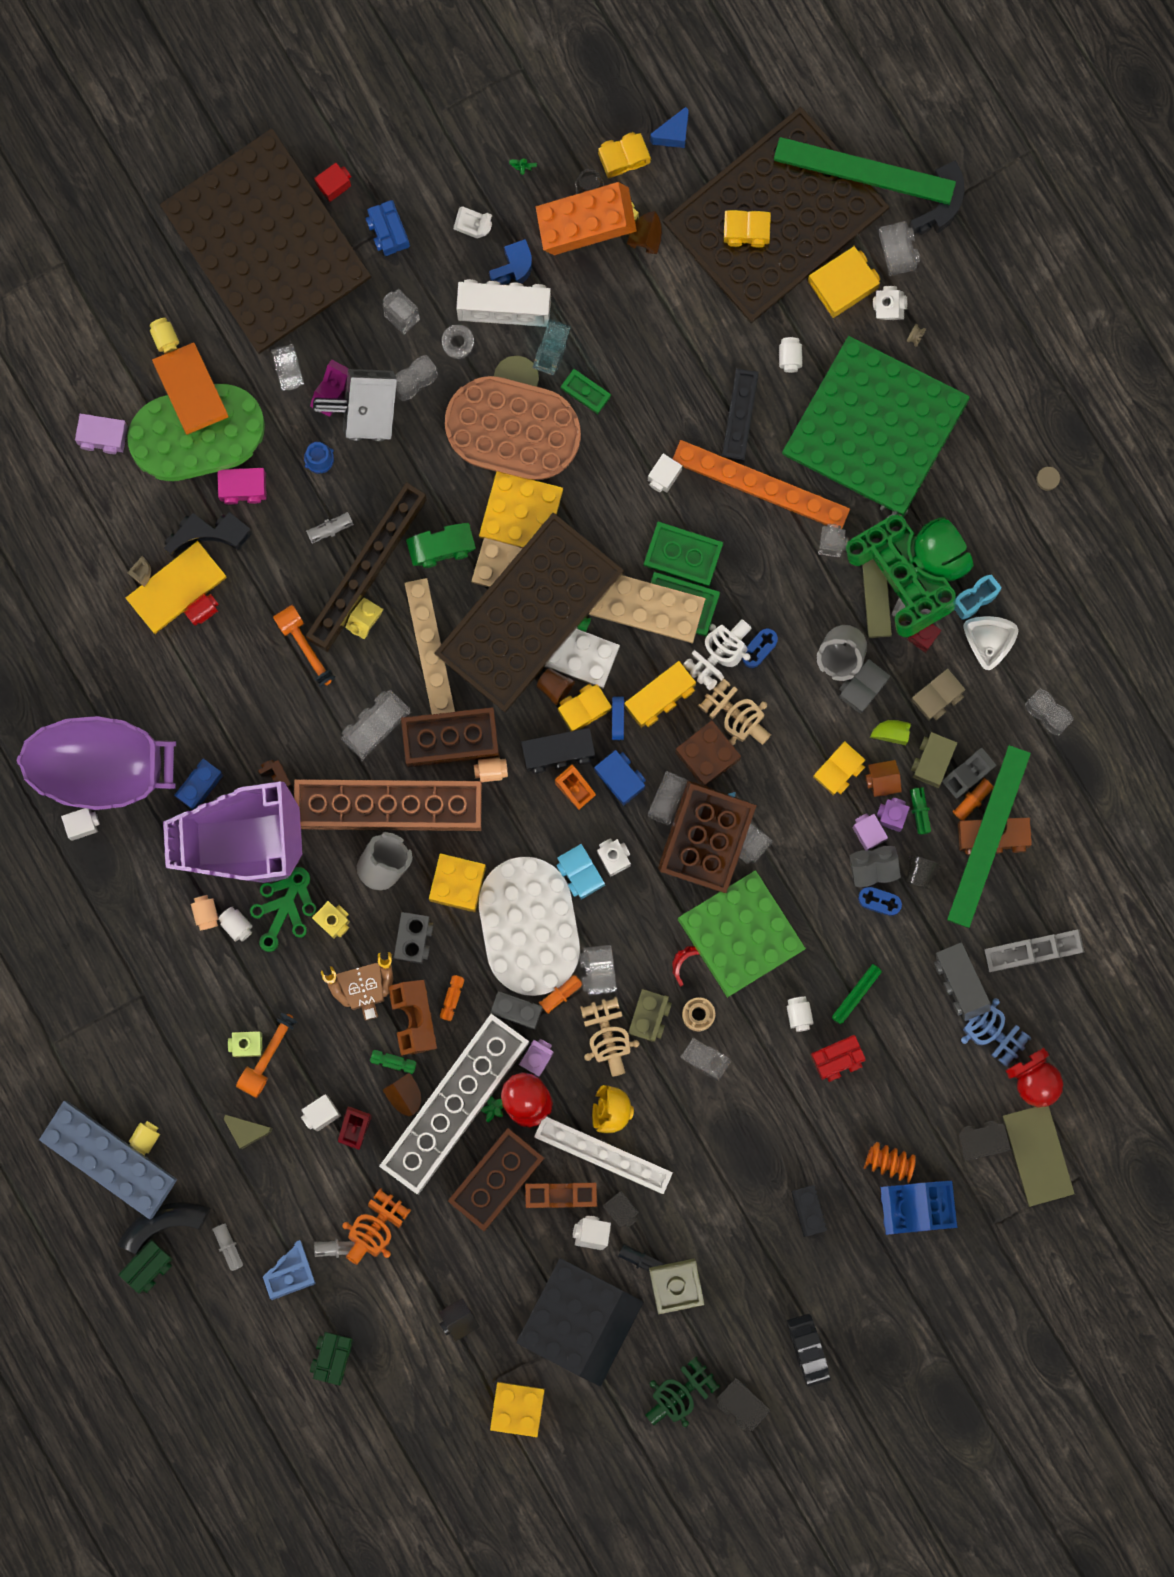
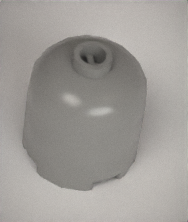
[817,625,867,681]
[357,832,412,890]

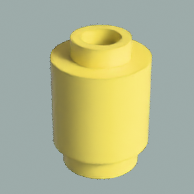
[150,318,179,354]
[128,1121,160,1156]

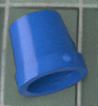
[304,442,334,474]

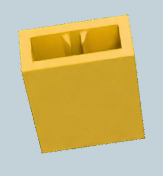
[808,246,880,318]

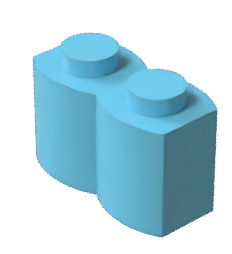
[954,575,1001,619]
[556,844,605,899]

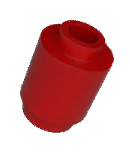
[184,593,219,626]

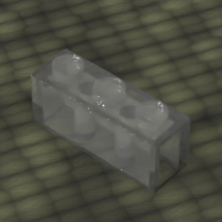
[341,690,411,760]

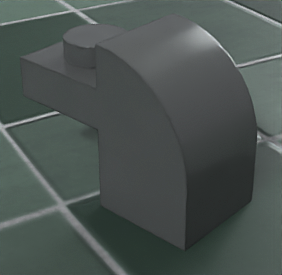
[942,748,997,799]

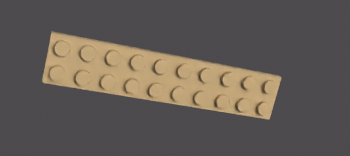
[471,538,706,643]

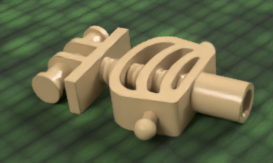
[698,678,771,745]
[580,997,639,1077]

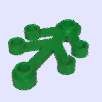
[250,867,317,952]

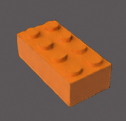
[536,182,637,255]

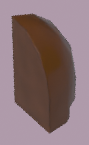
[627,211,662,254]
[383,1073,421,1116]

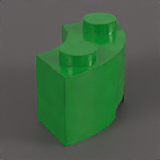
[406,523,476,568]

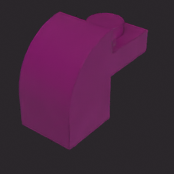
[310,360,349,417]

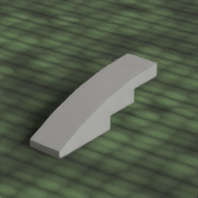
[984,929,1084,972]

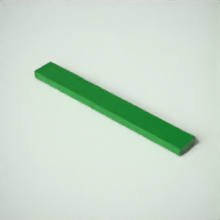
[774,137,956,205]
[947,745,1031,928]

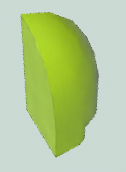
[870,720,911,745]

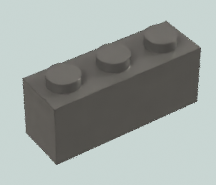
[934,942,991,1021]

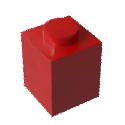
[314,163,351,202]

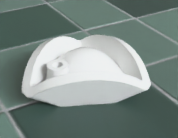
[963,616,1018,670]

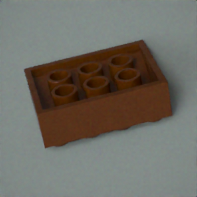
[658,780,757,893]

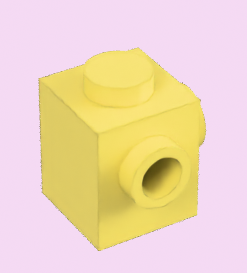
[312,901,350,939]

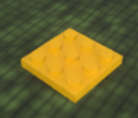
[479,471,563,548]

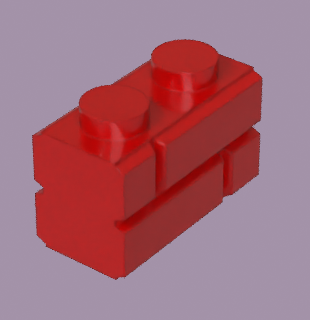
[811,1035,866,1082]

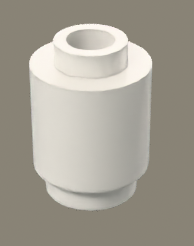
[779,337,802,373]
[218,907,252,942]
[786,997,814,1032]

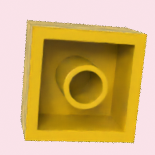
[429,854,486,912]
[490,1382,545,1437]

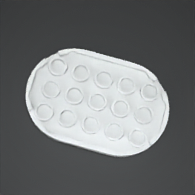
[479,857,580,996]

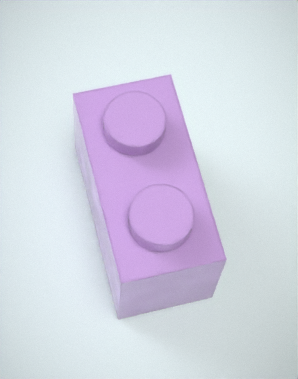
[75,414,128,454]

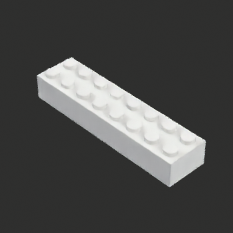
[379,1014,529,1195]

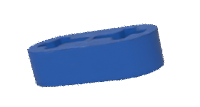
[742,629,778,668]
[612,697,624,740]
[858,887,902,916]

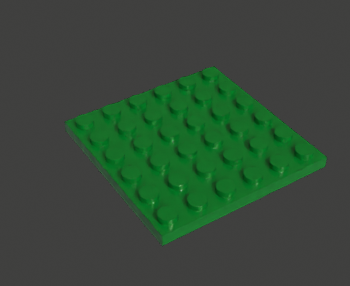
[782,336,970,516]

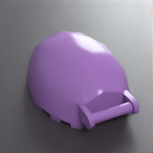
[17,716,176,810]

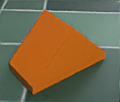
[555,765,596,810]

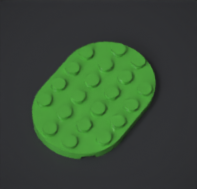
[128,384,265,481]

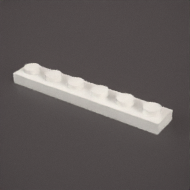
[534,1117,673,1194]

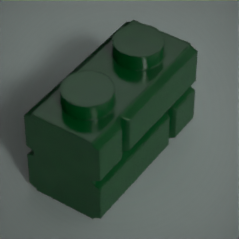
[118,1239,173,1294]
[310,1332,353,1386]

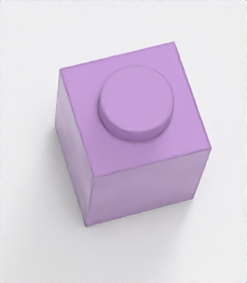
[852,813,888,850]

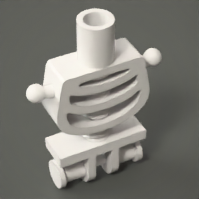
[683,619,752,690]

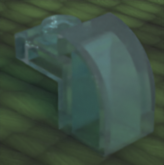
[532,319,571,375]

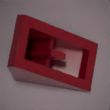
[338,1106,372,1150]

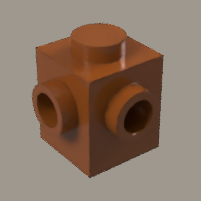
[865,760,902,797]

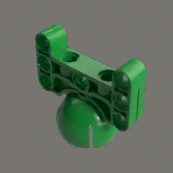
[846,515,974,637]

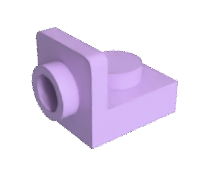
[519,1039,554,1077]

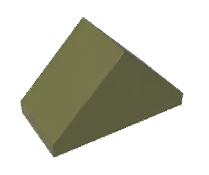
[224,1115,272,1149]

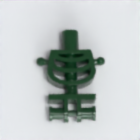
[645,1356,721,1427]

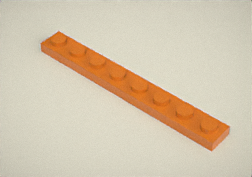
[673,440,850,531]

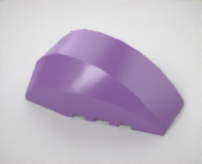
[163,782,302,883]

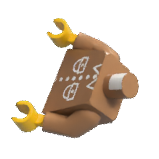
[321,952,394,1021]

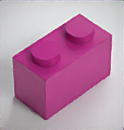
[218,468,266,505]

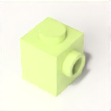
[228,1032,263,1057]

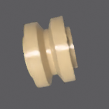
[682,998,715,1032]

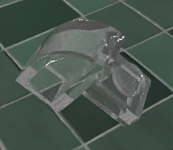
[271,344,304,391]
[681,1038,731,1081]

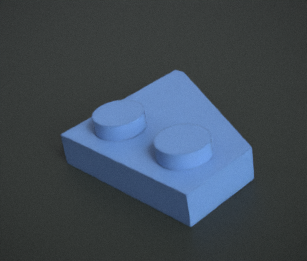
[263,1240,316,1300]

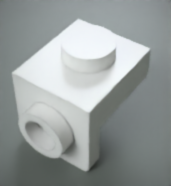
[453,207,492,238]

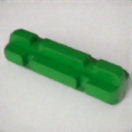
[370,1050,416,1074]

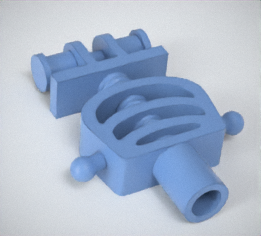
[961,998,1031,1068]

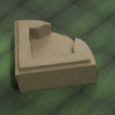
[127,556,151,587]

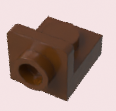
[258,759,293,789]

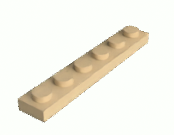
[405,578,455,714]

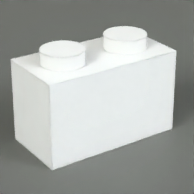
[301,1094,341,1131]

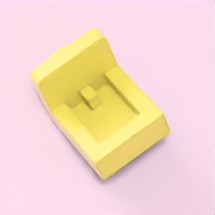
[346,598,383,639]

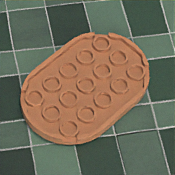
[445,376,581,480]

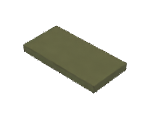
[1002,1106,1075,1207]

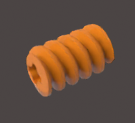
[864,1142,916,1184]

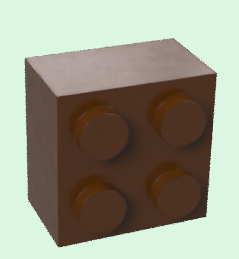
[675,721,741,786]

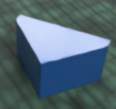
[650,107,689,148]

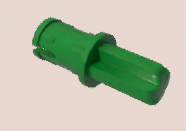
[909,787,931,835]

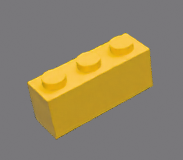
[624,661,696,728]

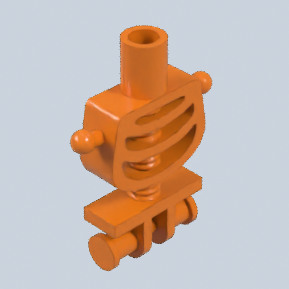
[342,1188,411,1265]

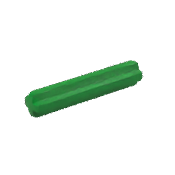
[832,964,882,1024]

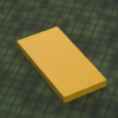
[126,541,227,634]

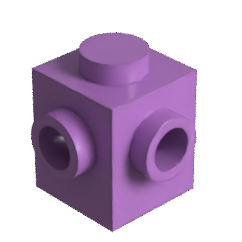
[876,798,910,832]

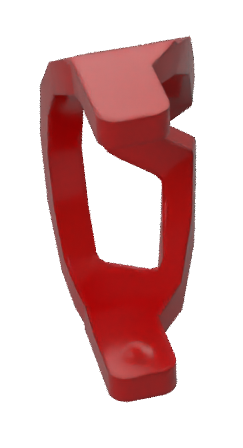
[672,946,700,987]

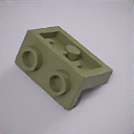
[628,989,672,1043]

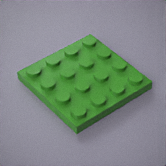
[678,870,806,998]

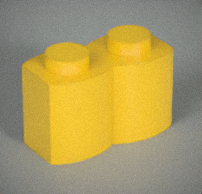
[598,132,651,178]
[724,210,771,247]
[558,684,612,731]
[813,742,865,796]

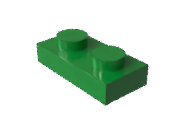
[561,369,611,414]

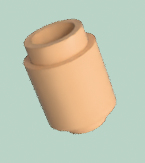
[474,757,508,782]
[191,895,219,931]

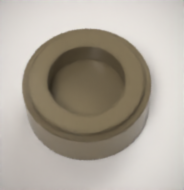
[1036,467,1060,491]

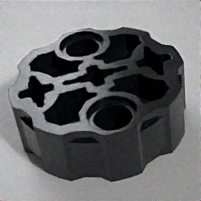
[787,1313,831,1387]

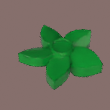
[509,158,537,175]
[481,1096,503,1123]

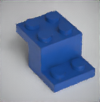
[881,1181,957,1235]

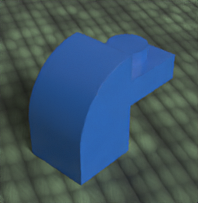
[489,239,532,285]

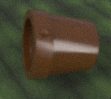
[536,668,575,705]

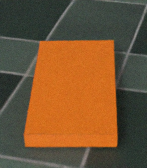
[152,342,228,435]

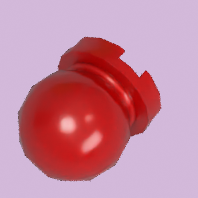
[1005,1048,1063,1108]
[501,1072,553,1127]

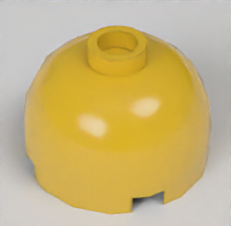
[592,1085,634,1133]

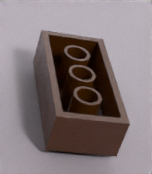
[401,707,499,767]
[448,1128,545,1232]

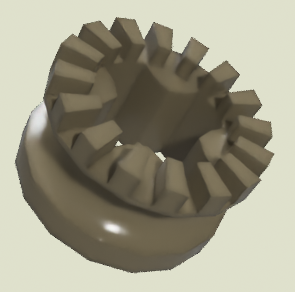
[906,324,926,347]

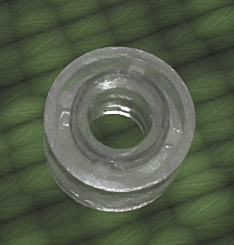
[442,325,474,359]

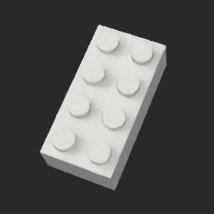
[457,279,551,327]

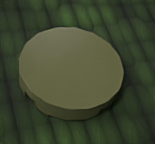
[494,355,539,387]

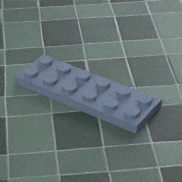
[39,1101,177,1219]

